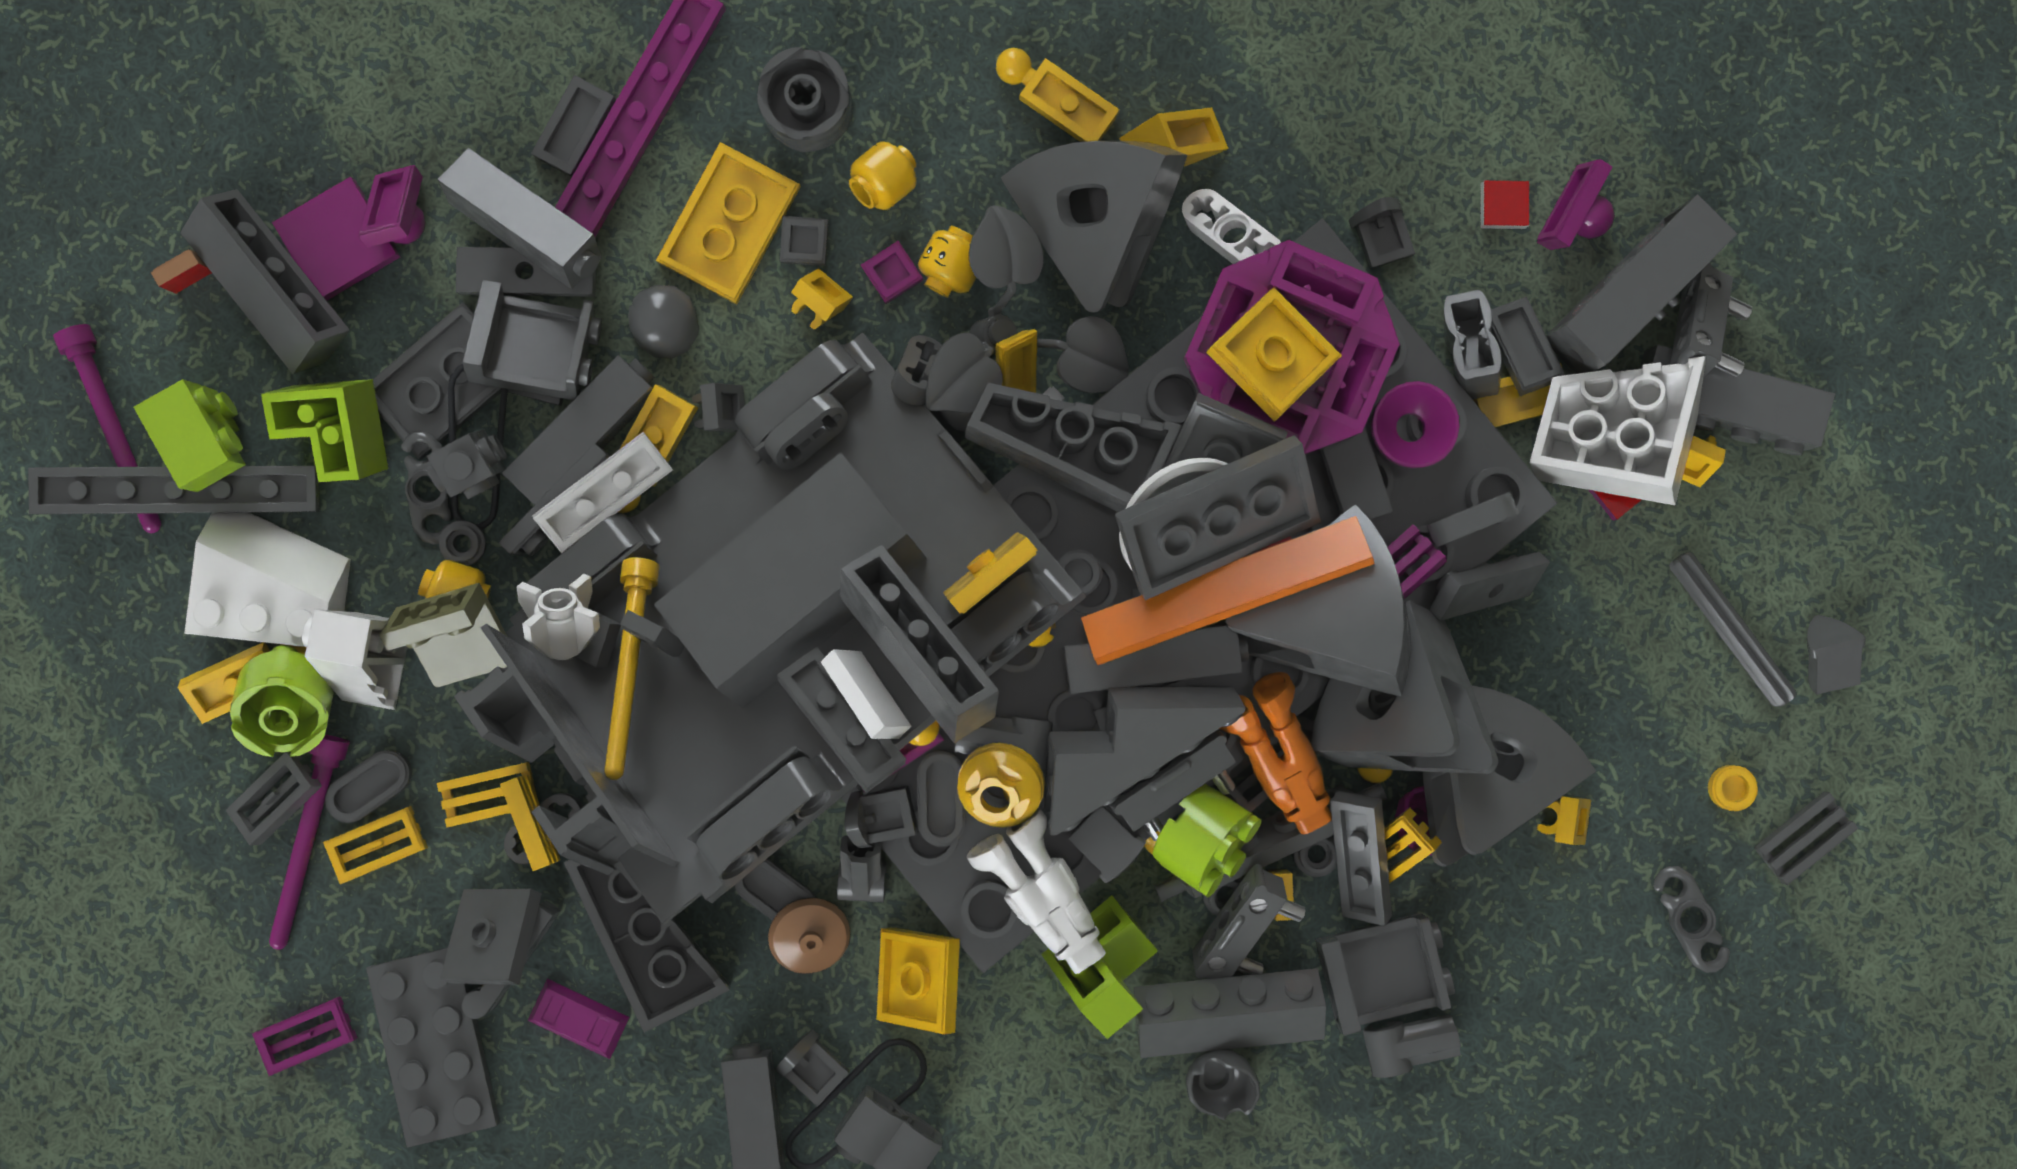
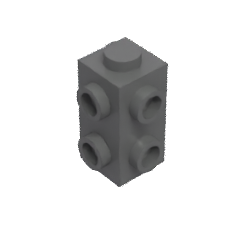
[427,429,507,500]

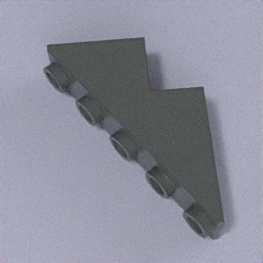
[1043,686,1245,835]

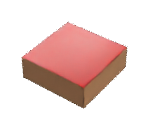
[151,249,212,294]

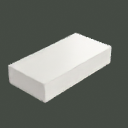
[821,649,912,739]

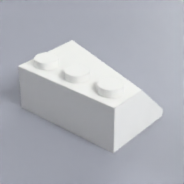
[1530,356,1706,505]
[184,513,351,647]

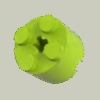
[230,645,334,757]
[1153,783,1261,897]

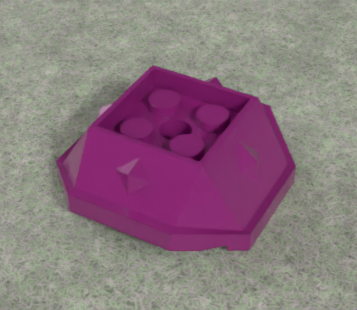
[1184,240,1400,455]

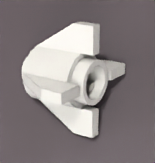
[517,574,600,660]

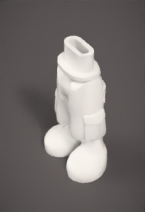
[966,807,1106,974]

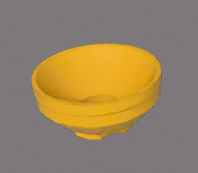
[957,743,1045,828]

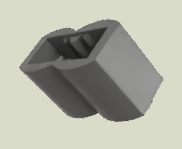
[1444,290,1502,400]
[834,1085,942,1169]

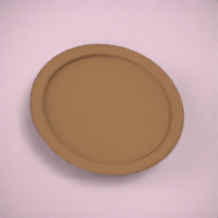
[768,898,850,974]

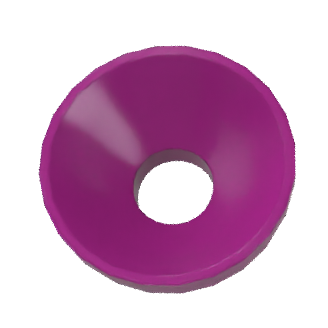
[1371,381,1460,469]

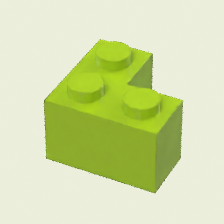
[133,379,246,492]
[261,379,388,482]
[1041,895,1158,1039]

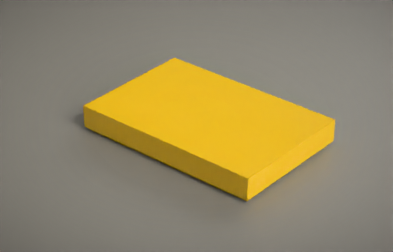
[656,142,801,305]

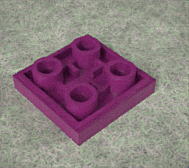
[272,176,400,301]

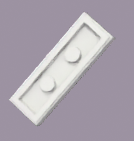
[532,432,673,553]

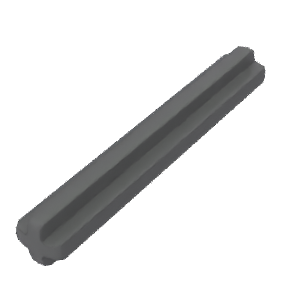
[1669,552,1796,707]

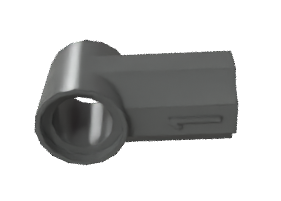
[955,716,1053,770]
[837,835,887,903]
[1363,1014,1461,1078]

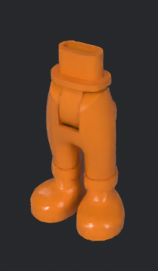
[1219,672,1332,835]

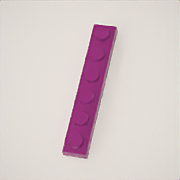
[555,0,726,237]

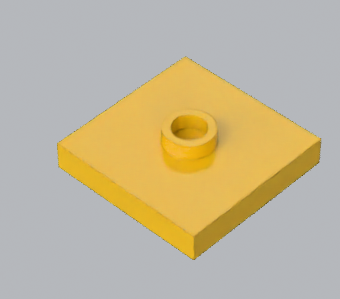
[1206,287,1342,422]
[943,532,1038,614]
[876,928,960,1035]

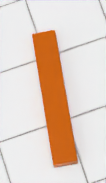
[1081,516,1375,665]

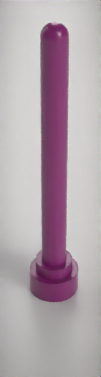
[53,324,161,533]
[269,734,350,950]

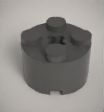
[757,47,853,152]

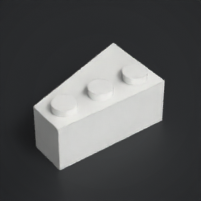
[302,609,407,710]

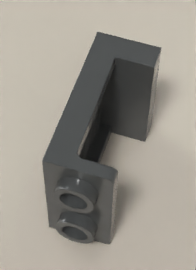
[462,280,602,400]
[1315,913,1455,1035]

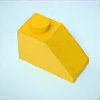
[1119,107,1229,167]

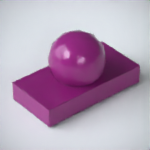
[1537,159,1615,250]
[358,165,425,248]

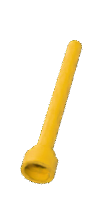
[604,557,660,780]

